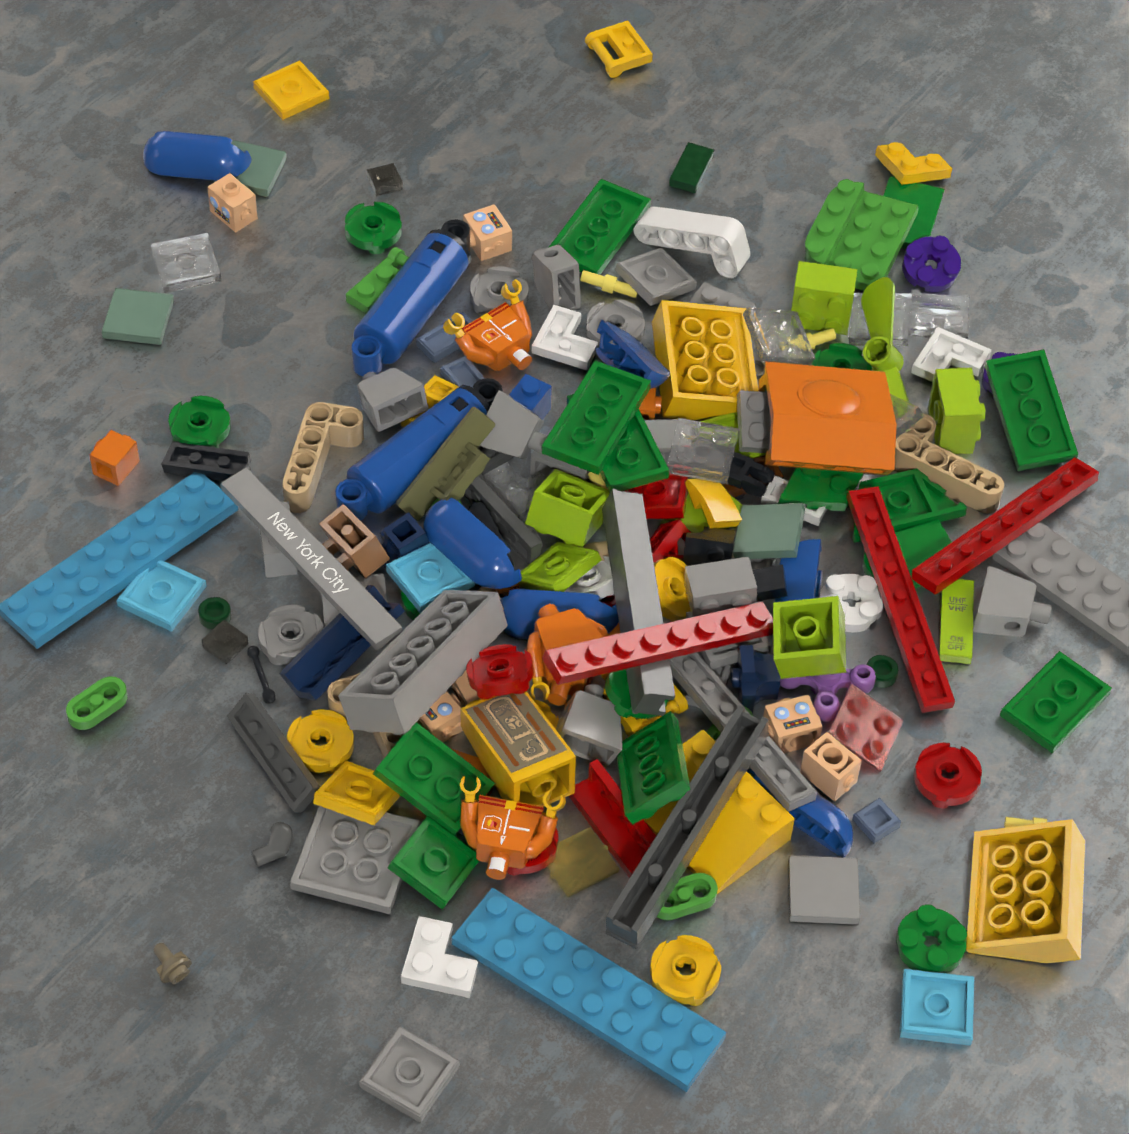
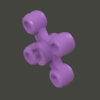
[780,664,876,722]

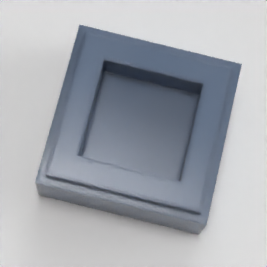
[852,798,901,844]

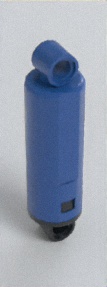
[352,219,471,377]
[335,378,503,521]

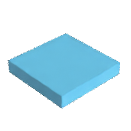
[386,543,475,613]
[116,560,207,632]
[900,969,974,1046]

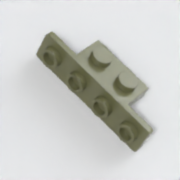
[396,407,495,521]

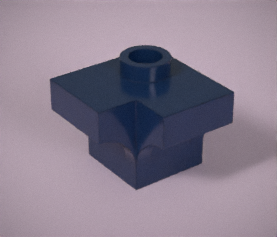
[380,512,429,569]
[731,645,781,714]

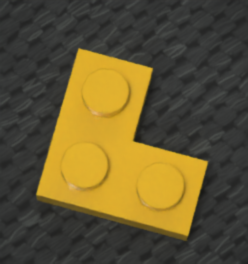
[875,142,953,185]

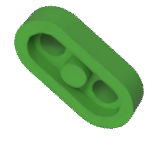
[66,676,128,730]
[657,873,718,920]

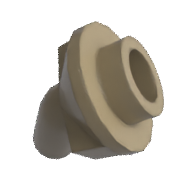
[154,943,192,984]

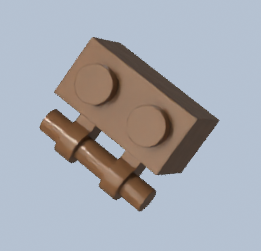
[319,504,390,579]

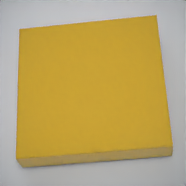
[253,60,330,120]
[313,761,400,826]

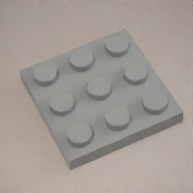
[290,806,421,914]

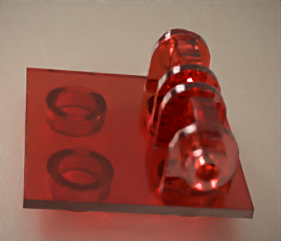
[828,684,904,772]

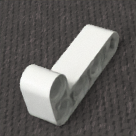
[633,207,750,278]

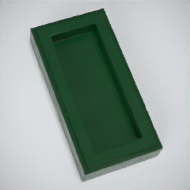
[669,142,715,193]

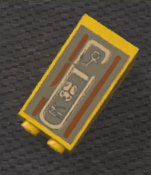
[460,691,576,807]

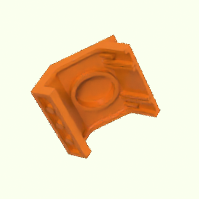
[758,361,897,475]

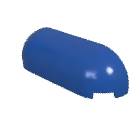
[143,131,252,181]
[596,320,670,389]
[423,498,522,589]
[775,539,822,602]
[500,589,619,640]
[747,768,853,858]

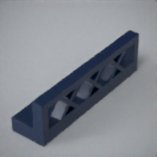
[279,585,405,700]

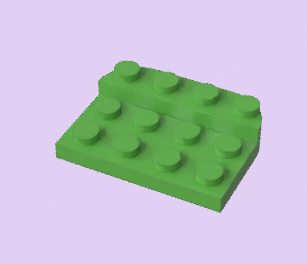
[805,179,918,291]

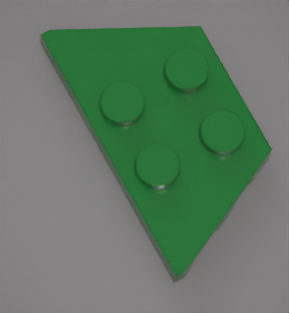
[778,468,865,511]
[852,468,967,543]

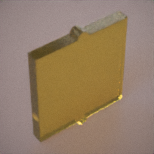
[547,827,619,897]

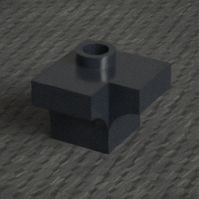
[683,526,735,566]

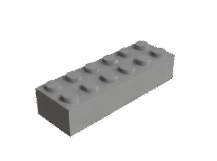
[338,590,508,735]

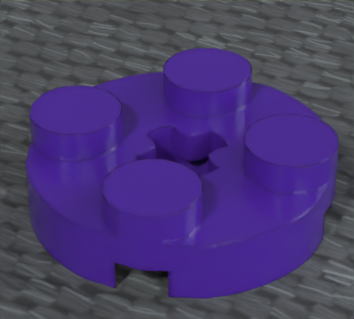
[902,235,961,292]

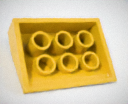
[652,300,759,421]
[644,729,795,894]
[966,819,1085,963]

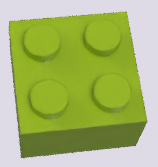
[789,261,858,335]
[927,368,985,454]
[525,469,610,547]
[773,596,846,679]

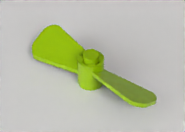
[861,277,913,436]

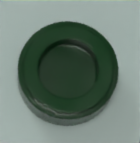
[198,597,231,630]
[866,655,899,688]

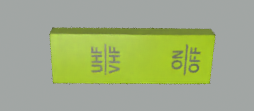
[939,579,974,664]

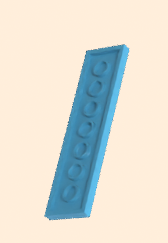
[0,472,239,649]
[452,888,726,1092]

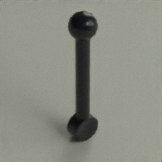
[247,646,276,704]

